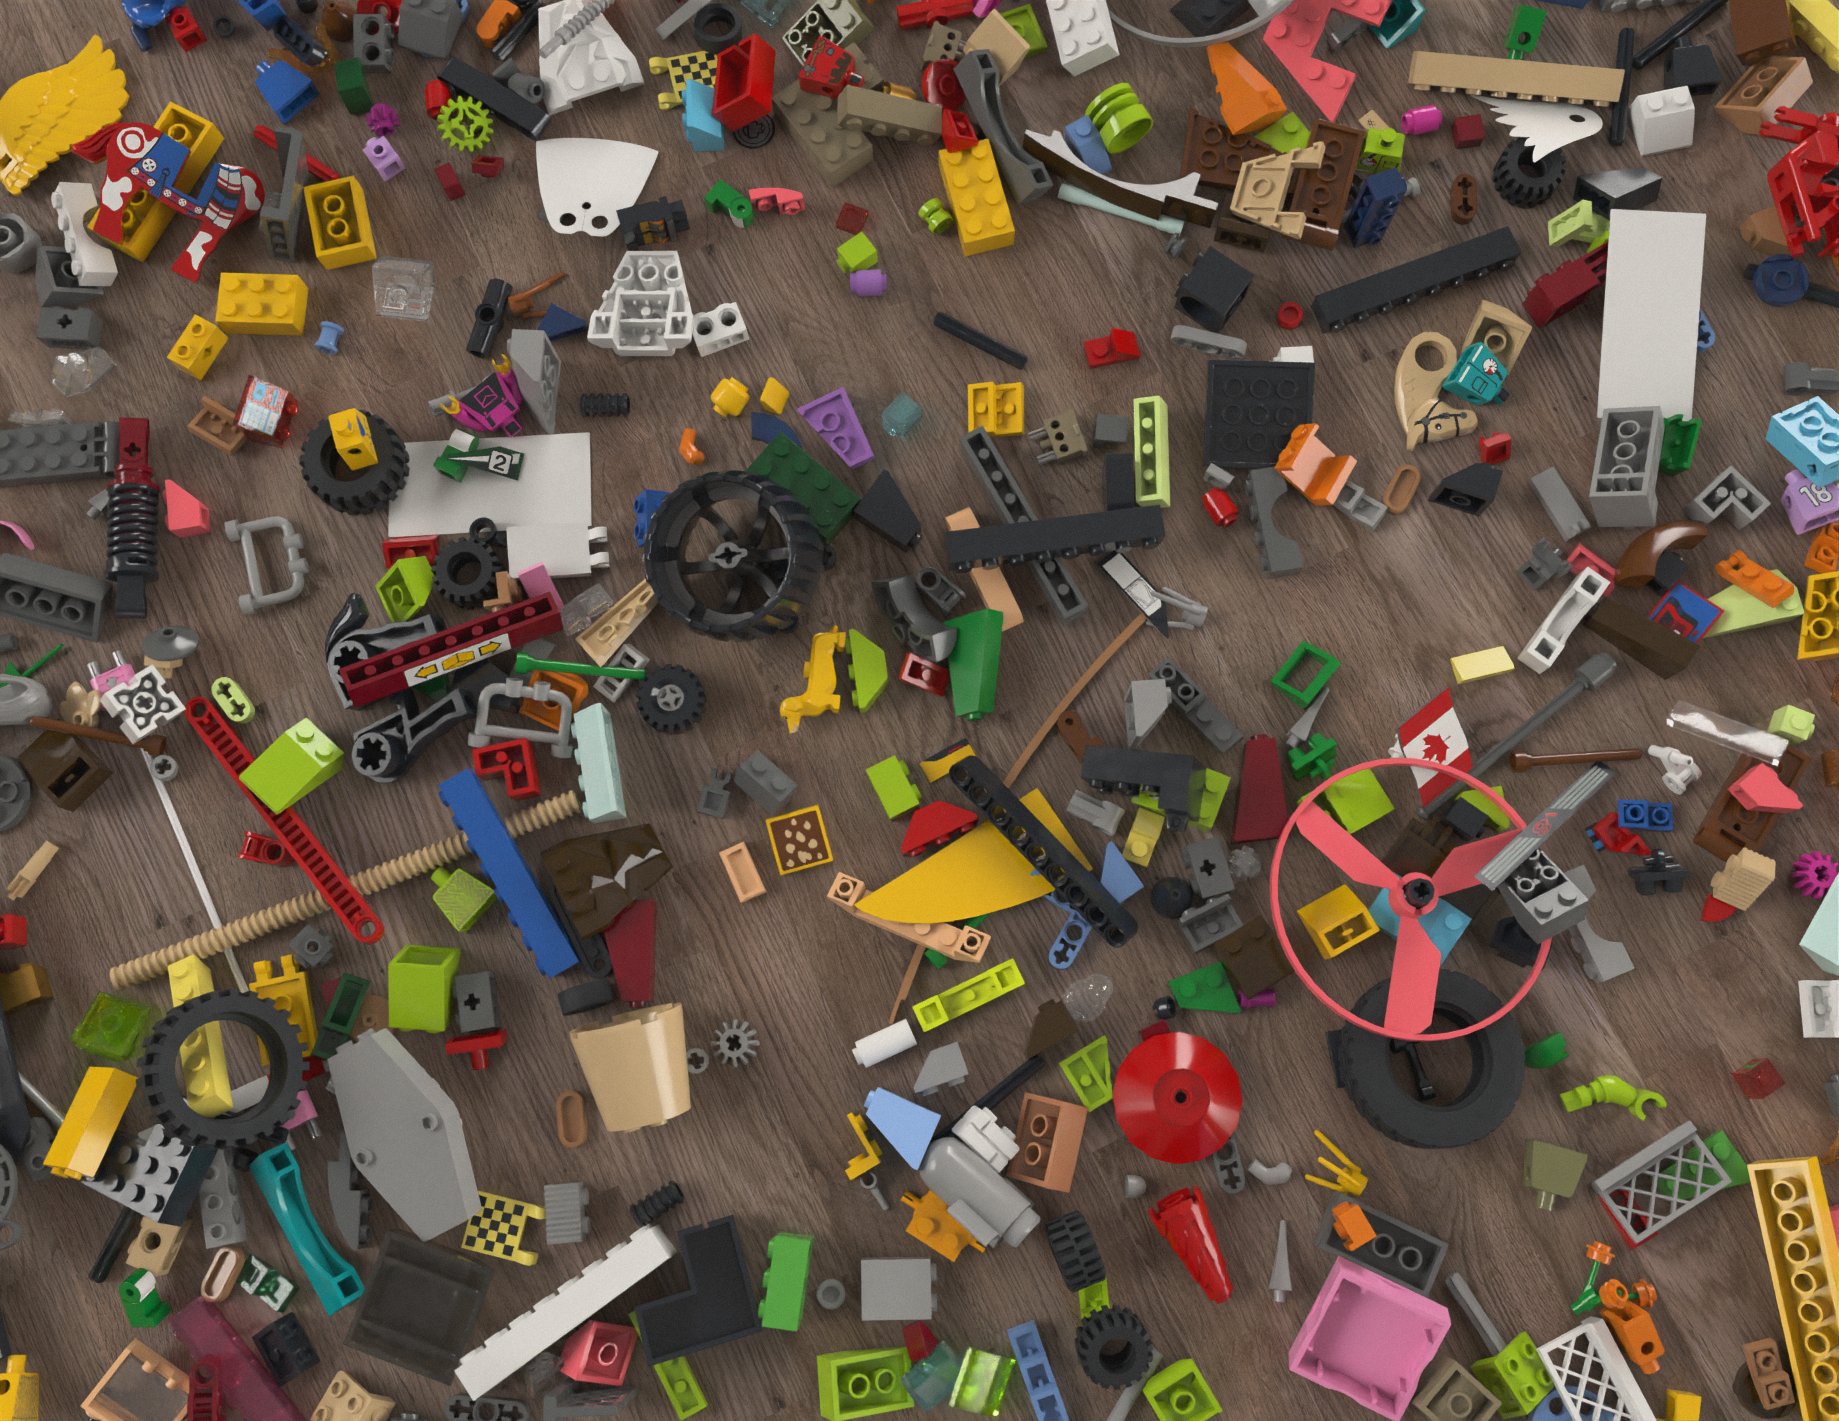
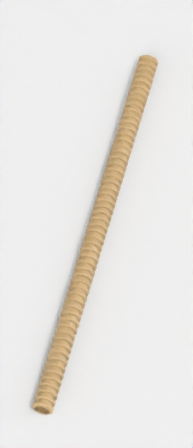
[110,790,582,991]

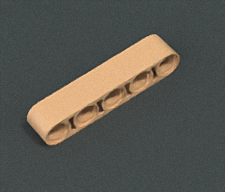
[945,507,1024,632]

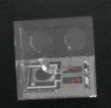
[372,256,435,322]

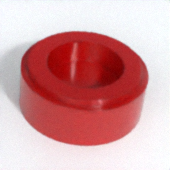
[1276,302,1304,330]

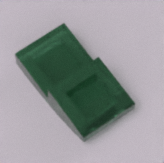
[236,1254,300,1313]

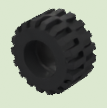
[1492,137,1567,208]
[431,537,505,610]
[1044,1210,1106,1293]
[1075,1304,1153,1390]

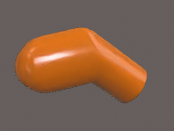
[679,428,704,465]

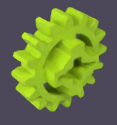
[437,96,494,155]

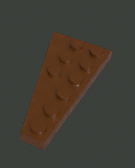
[1179,108,1300,198]

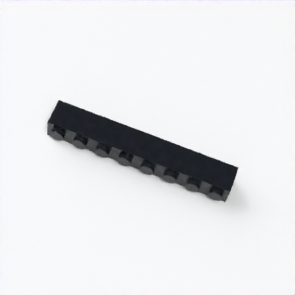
[1311,226,1521,334]
[943,505,1166,573]

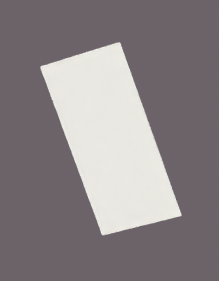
[1597,209,1706,421]
[388,432,592,537]

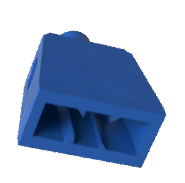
[255,60,320,124]

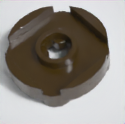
[1732,1361,1798,1419]

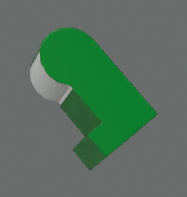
[704,179,754,228]
[433,428,479,483]
[119,1268,171,1328]

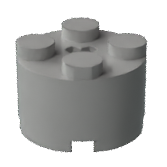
[0,212,42,274]

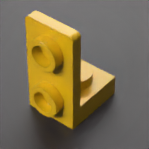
[845,1112,883,1180]

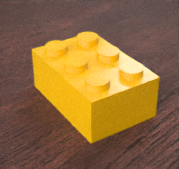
[303,176,377,270]
[215,273,309,336]

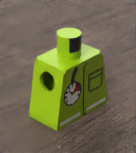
[1355,128,1405,174]

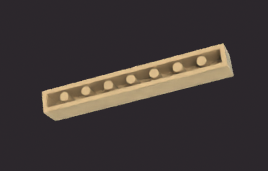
[1408,51,1625,107]

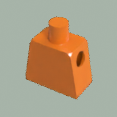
[1599,1300,1665,1374]

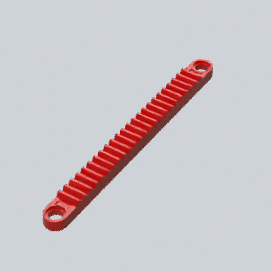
[184,696,384,945]

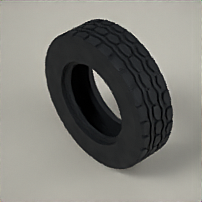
[1338,968,1526,1149]

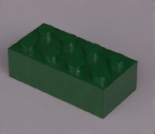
[746,432,861,545]

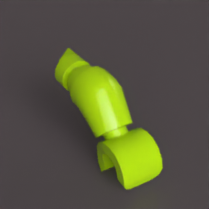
[1560,1075,1667,1121]

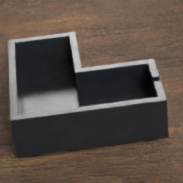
[80,1095,234,1227]
[634,1215,763,1367]

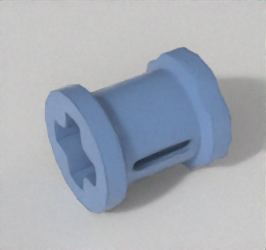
[314,321,344,355]

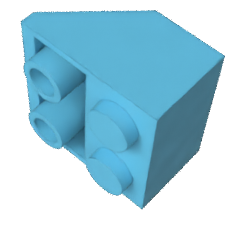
[682,79,724,152]

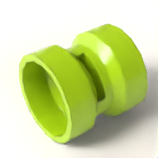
[918,198,954,235]

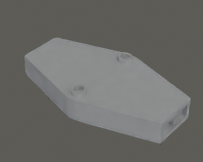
[327,1028,482,1242]

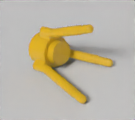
[1305,1130,1368,1197]

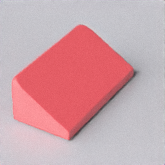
[1566,542,1616,597]

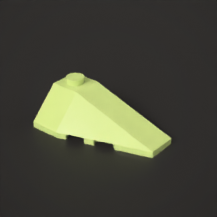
[1703,569,1805,638]

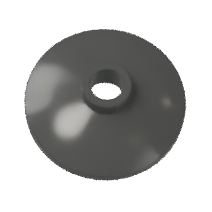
[142,626,199,661]

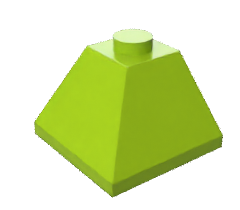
[375,556,435,623]

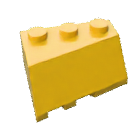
[1797,571,1839,661]

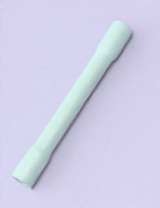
[1058,183,1185,236]

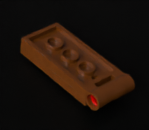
[1282,118,1365,251]
[1693,729,1812,863]

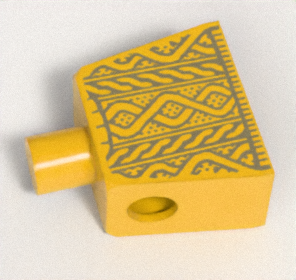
[0,1355,39,1421]

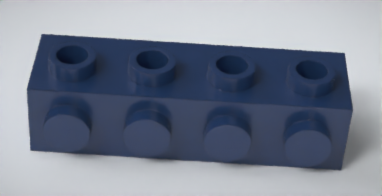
[1344,167,1407,249]

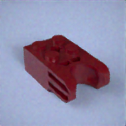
[1522,243,1608,329]

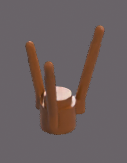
[508,272,570,320]

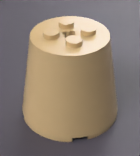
[569,1003,691,1133]

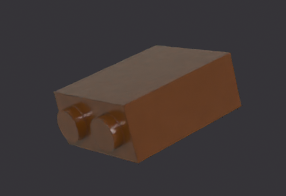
[1728,0,1797,66]

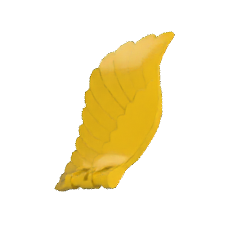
[0,35,130,196]

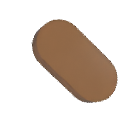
[1381,464,1421,515]
[556,1090,588,1148]
[201,1246,245,1303]

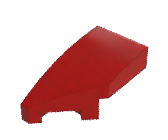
[1591,812,1651,855]

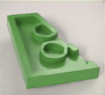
[1649,1130,1751,1203]

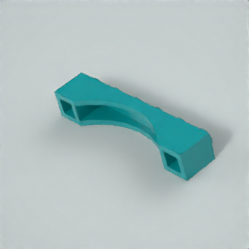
[249,1142,367,1317]

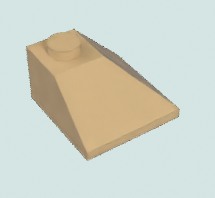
[1459,300,1532,375]

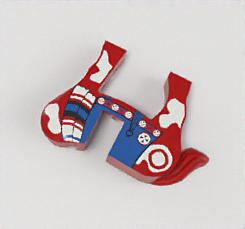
[71,122,265,284]

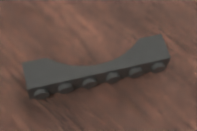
[954,49,1053,205]

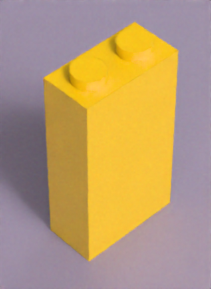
[43,1067,138,1180]

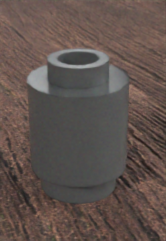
[508,73,545,103]

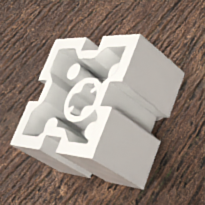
[99,664,186,744]

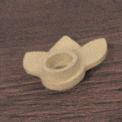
[60,681,101,728]

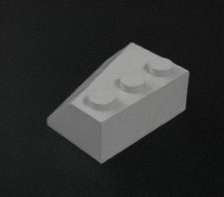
[507,329,561,435]

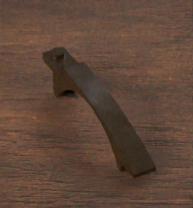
[1022,130,1218,228]

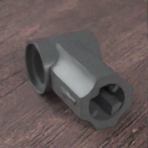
[1784,362,1839,396]

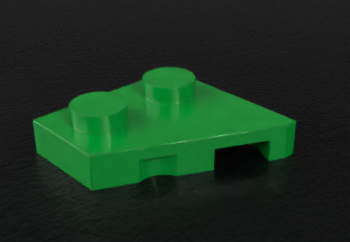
[1168,961,1241,1014]

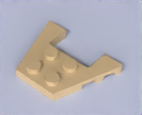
[1230,142,1326,239]

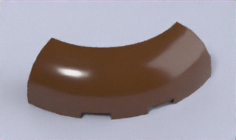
[1614,520,1707,589]

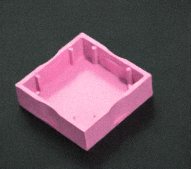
[1288,1256,1451,1421]

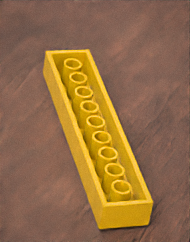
[1747,1156,1839,1421]

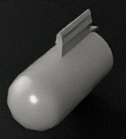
[919,1137,1041,1248]

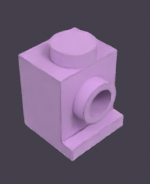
[362,136,406,182]

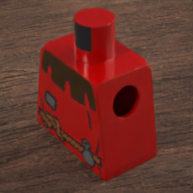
[798,35,864,99]

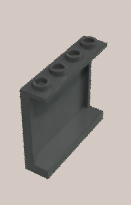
[260,127,309,263]

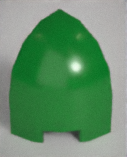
[1524,1032,1569,1069]

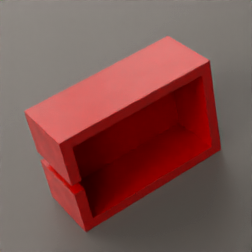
[712,33,776,132]

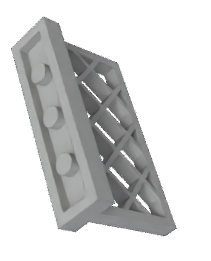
[1589,1120,1732,1244]

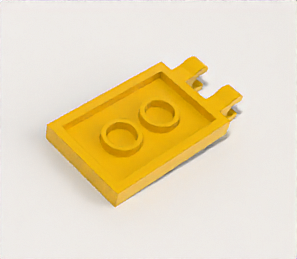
[249,954,318,1067]

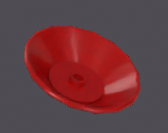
[1112,1032,1243,1164]

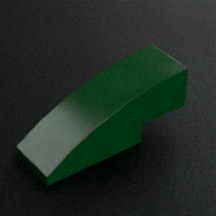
[310,972,371,1062]

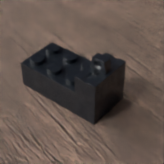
[1080,745,1207,832]

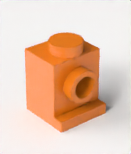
[1332,1201,1377,1251]

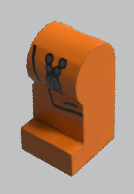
[477,0,522,49]

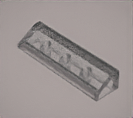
[1667,700,1789,766]

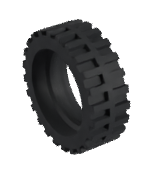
[136,989,310,1150]

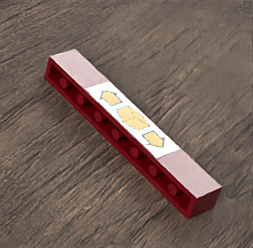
[339,592,563,708]

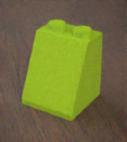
[388,944,461,1033]

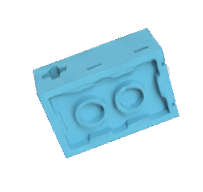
[1766,396,1839,488]

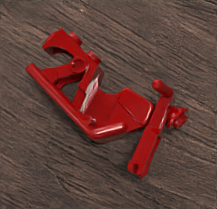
[1759,106,1839,258]

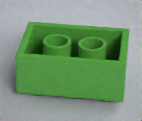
[758,1231,814,1332]

